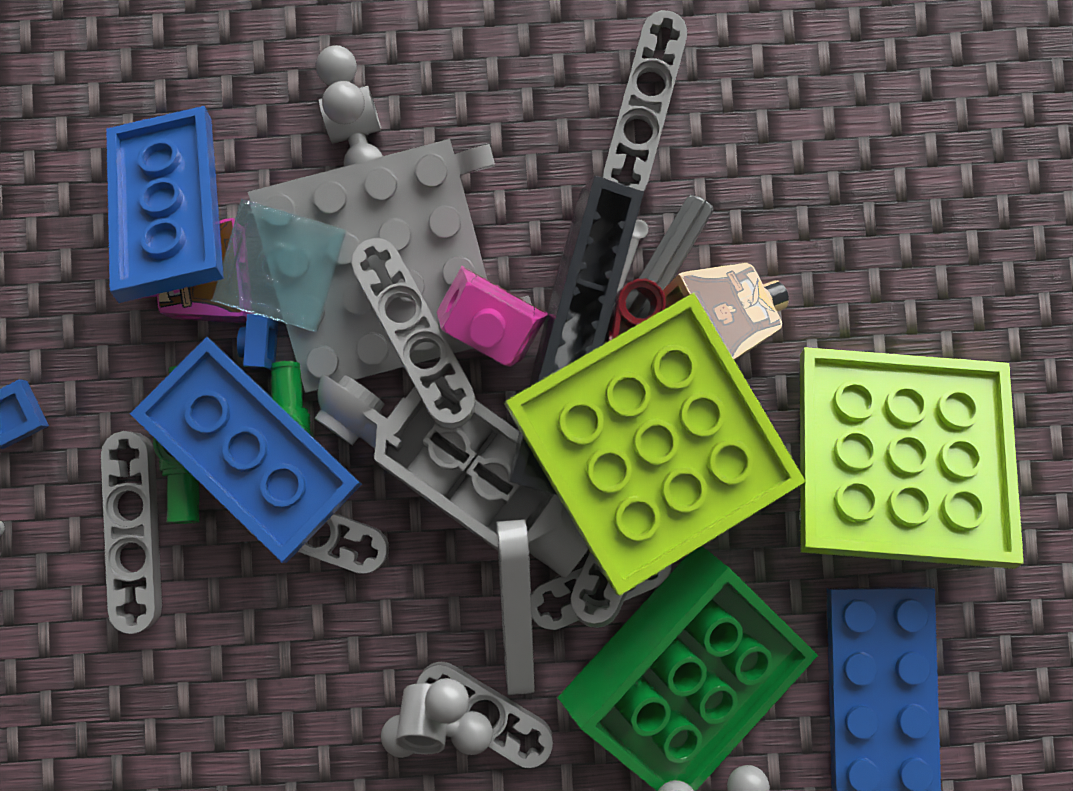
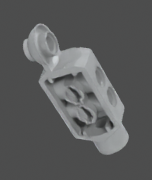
[315,375,589,578]

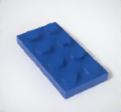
[106,106,224,303]
[130,337,362,563]
[827,587,941,791]

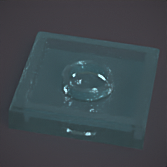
[212,199,346,332]

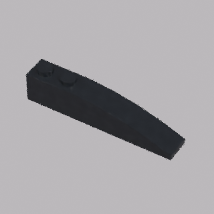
[509,175,644,496]

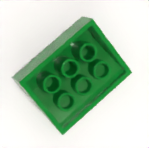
[557,546,818,791]

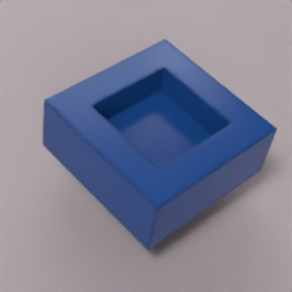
[237,314,278,371]
[0,379,49,449]

